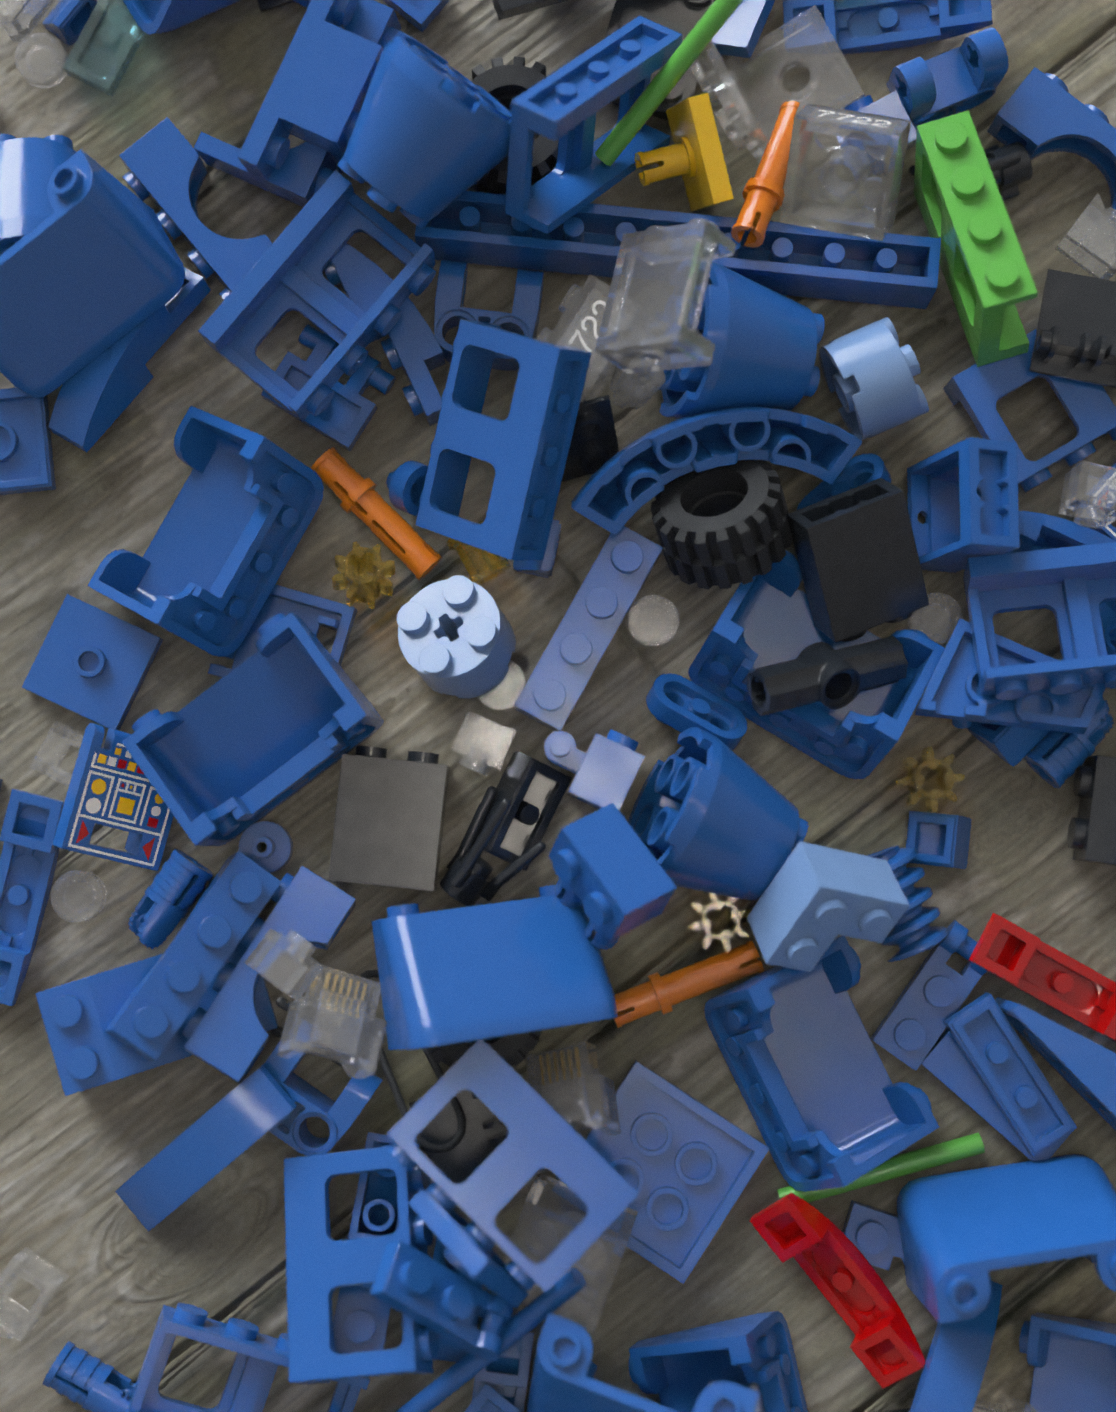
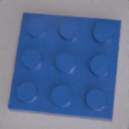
[550,1059,769,1284]

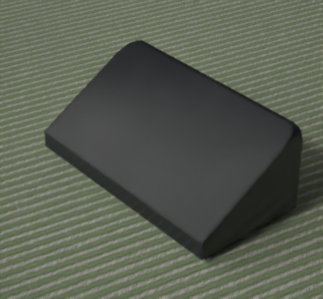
[473,751,572,871]

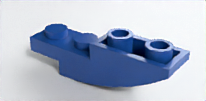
[324,243,445,426]
[48,268,211,452]
[333,1132,420,1354]

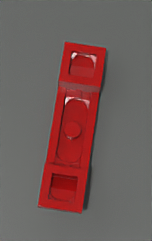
[969,913,1116,1042]
[750,1193,926,1389]

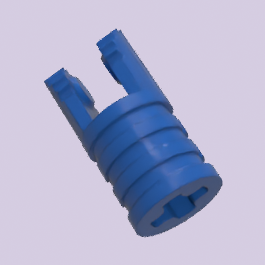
[1024,696,1114,789]
[128,848,214,949]
[42,1341,136,1412]

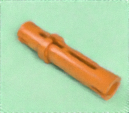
[731,101,812,248]
[311,447,442,580]
[613,940,764,1028]

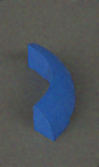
[571,407,863,536]

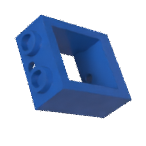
[907,437,1019,573]

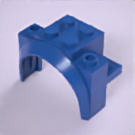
[194,0,402,207]

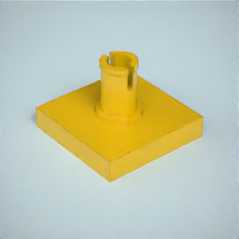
[635,93,734,212]

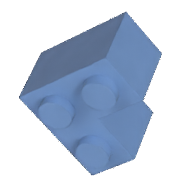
[747,841,910,972]

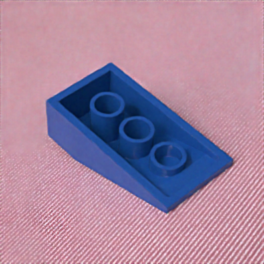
[35,929,279,1096]
[995,997,1116,1131]

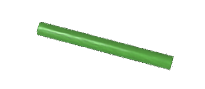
[595,0,743,166]
[777,1132,985,1203]

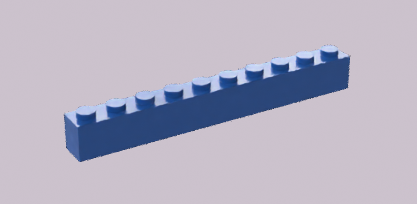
[415,191,941,309]

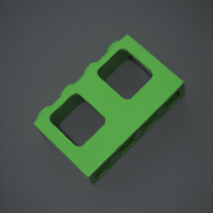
[914,110,1038,367]

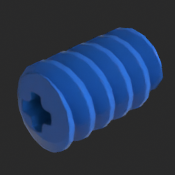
[867,845,949,962]

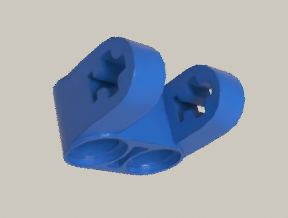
[886,27,1009,131]
[434,260,544,371]
[264,1019,383,1156]

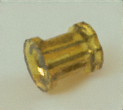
[446,521,511,585]

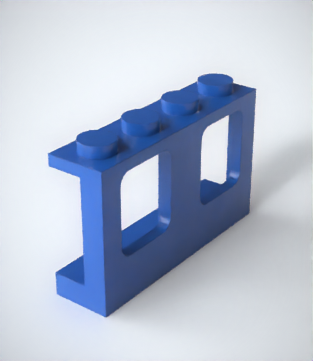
[505,15,683,234]
[198,170,436,422]
[415,319,592,560]
[943,329,1116,493]
[963,542,1116,700]
[387,1039,639,1293]
[284,1146,439,1385]
[127,1303,370,1412]

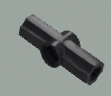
[747,636,908,716]

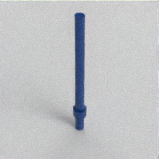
[396,1268,586,1412]

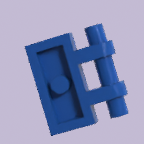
[261,324,396,451]

